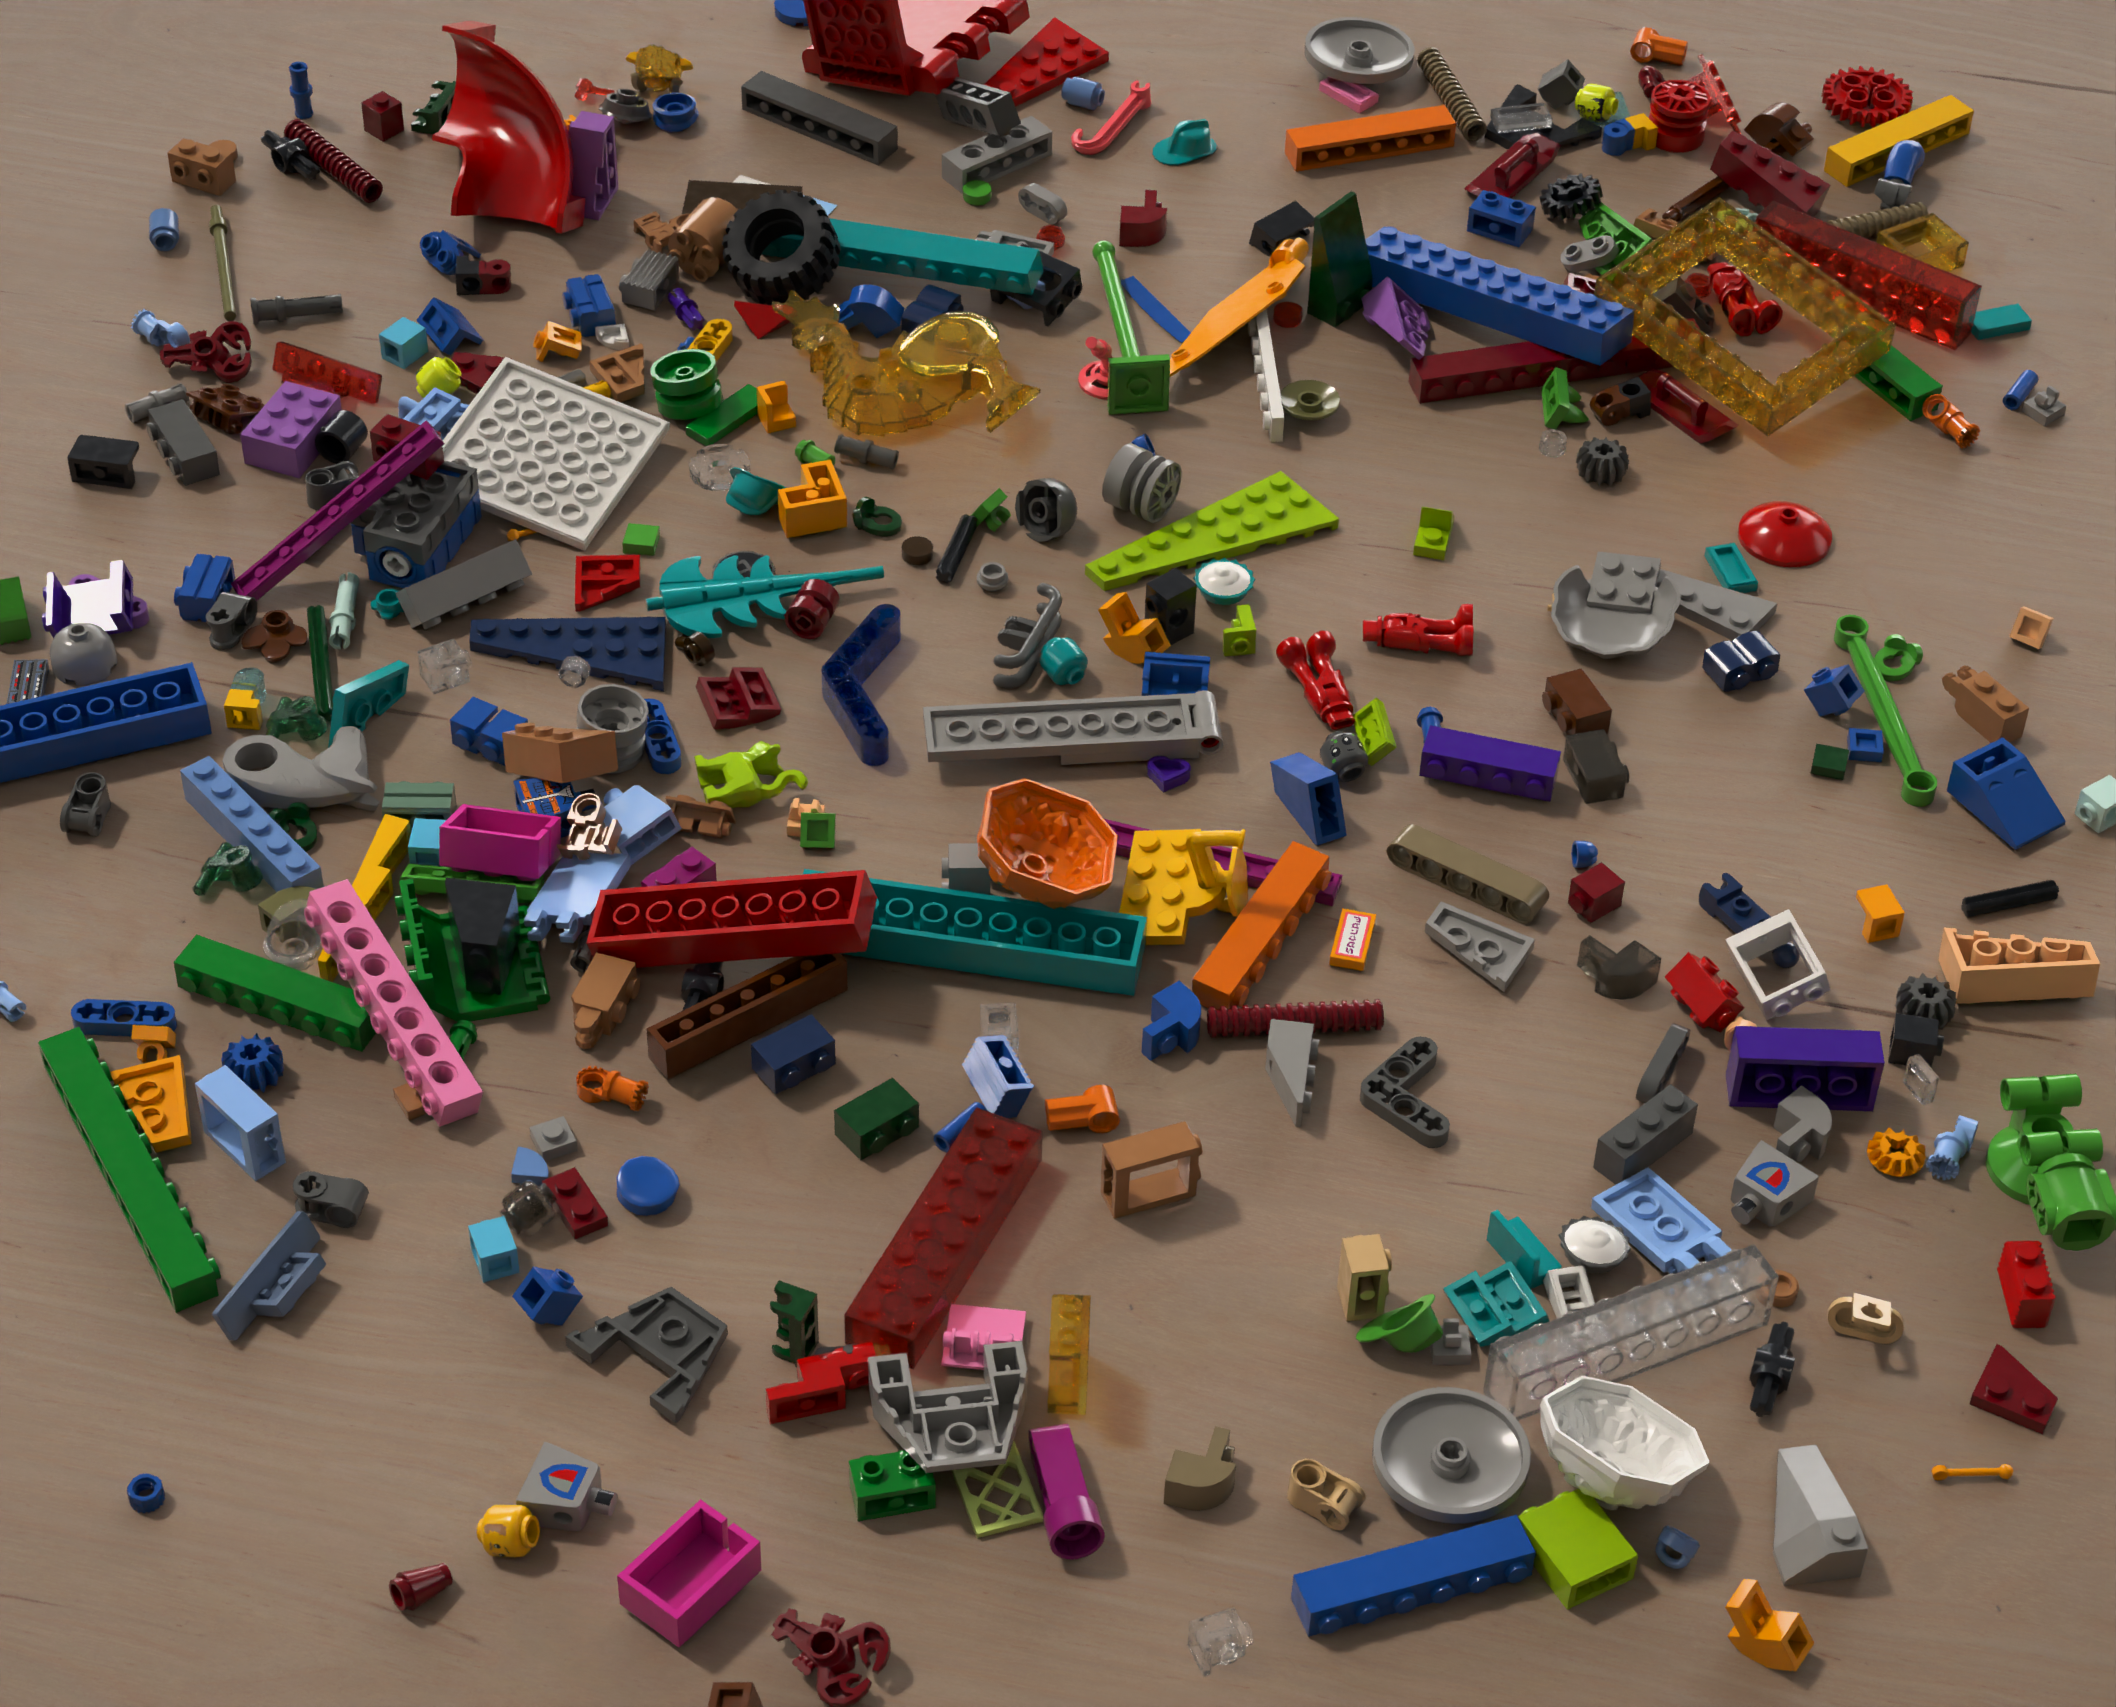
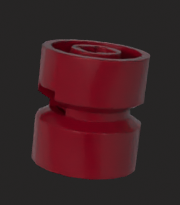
[785,579,840,639]

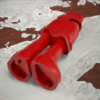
[1707,262,1783,337]
[1363,604,1473,656]
[1276,630,1355,730]

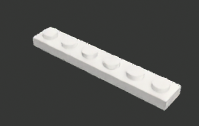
[1248,309,1284,442]

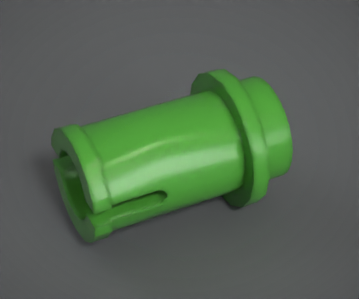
[795,440,836,466]

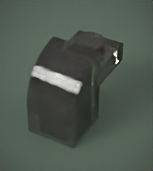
[1577,935,1662,1000]

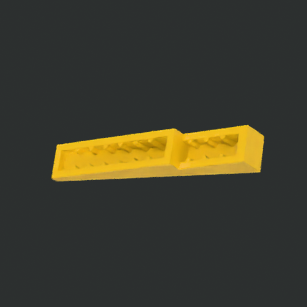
[318,814,411,982]

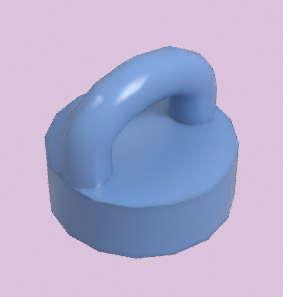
[1655,1525,1700,1569]

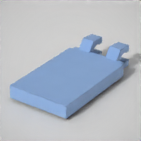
[523,852,631,943]
[1591,1167,1734,1292]

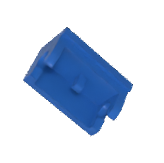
[1141,652,1210,696]

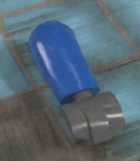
[1874,140,1925,209]

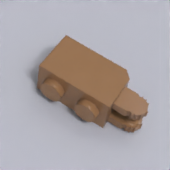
[1942,665,2029,743]
[571,952,640,1049]

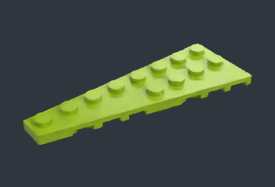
[1085,471,1339,591]

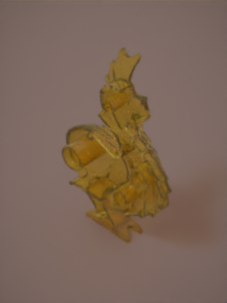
[772,291,1041,437]

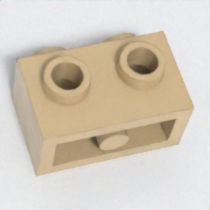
[1337,1234,1392,1321]

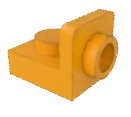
[533,321,581,362]

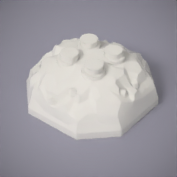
[1540,1376,1709,1510]

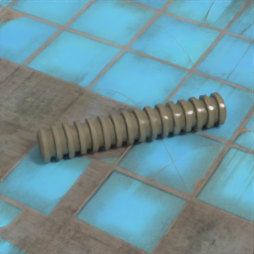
[1417,47,1487,141]
[1793,201,1928,253]

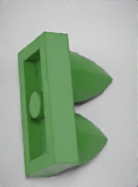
[1541,367,1589,430]

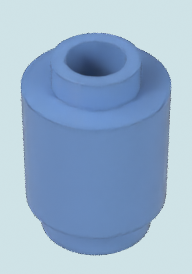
[1062,77,1105,110]
[149,208,179,251]

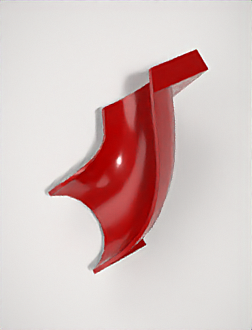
[432,21,586,233]

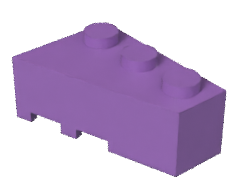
[568,111,619,220]

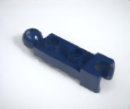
[1699,873,1800,968]

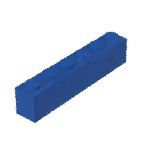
[1291,1515,1536,1637]

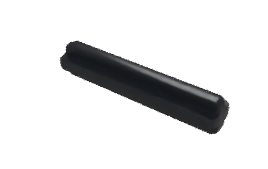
[936,514,977,583]
[1961,880,2059,917]

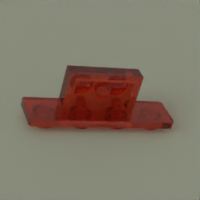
[1686,54,1741,134]
[273,341,382,404]

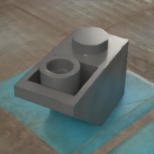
[1648,275,1715,334]

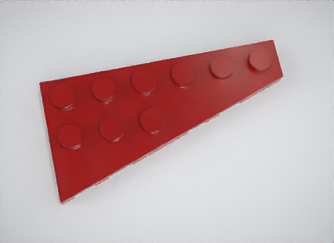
[983,17,1109,107]

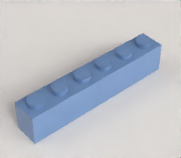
[180,756,324,892]

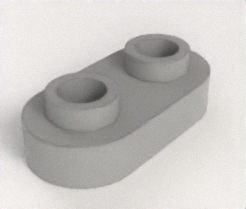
[1561,235,1619,273]

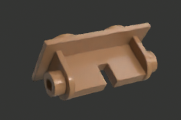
[665,795,736,838]

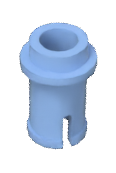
[0,981,26,1022]

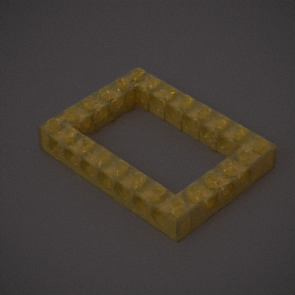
[1594,197,1896,437]

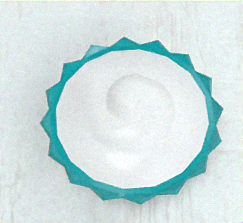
[1193,558,1256,605]

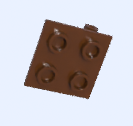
[186,384,265,434]

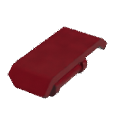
[1464,133,1560,199]
[1638,369,1738,443]

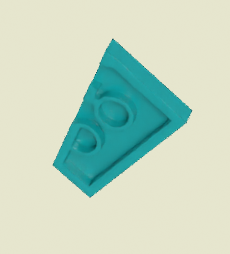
[328,660,409,748]

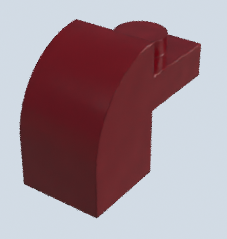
[1119,190,1167,247]

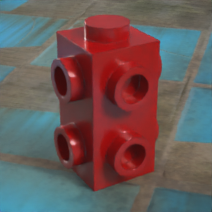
[1665,952,1745,1033]

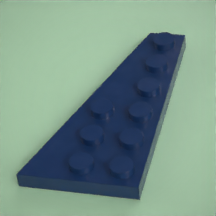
[469,616,666,691]

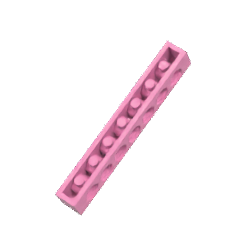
[304,879,483,1127]

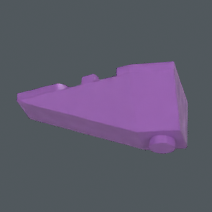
[1361,276,1430,360]

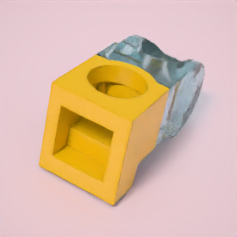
[224,667,267,730]

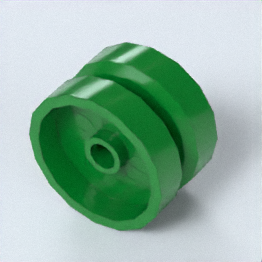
[650,349,723,420]

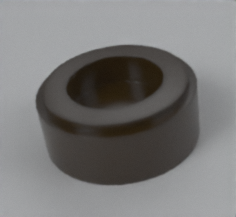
[902,536,933,565]

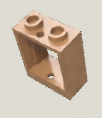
[1100,1121,1203,1219]

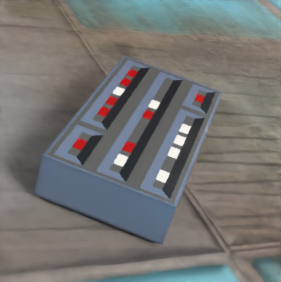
[6,659,49,704]

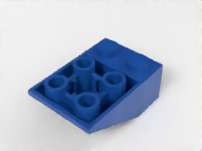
[1947,737,2066,850]

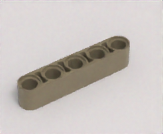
[1386,824,1549,924]

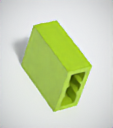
[1518,1488,1638,1610]

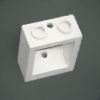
[1725,909,1830,1020]

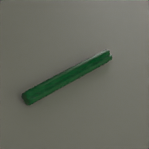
[307,605,333,722]

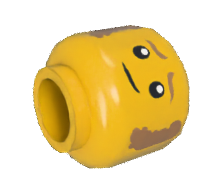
[477,1505,540,1557]

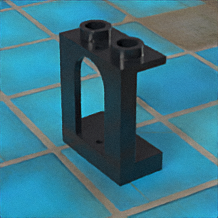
[990,243,1082,326]

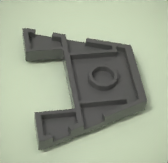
[566,1287,728,1423]

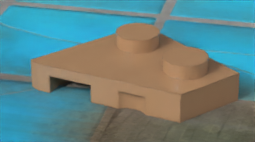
[589,344,645,402]

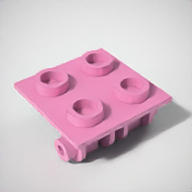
[941,1304,1026,1370]

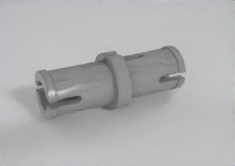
[125,383,189,423]

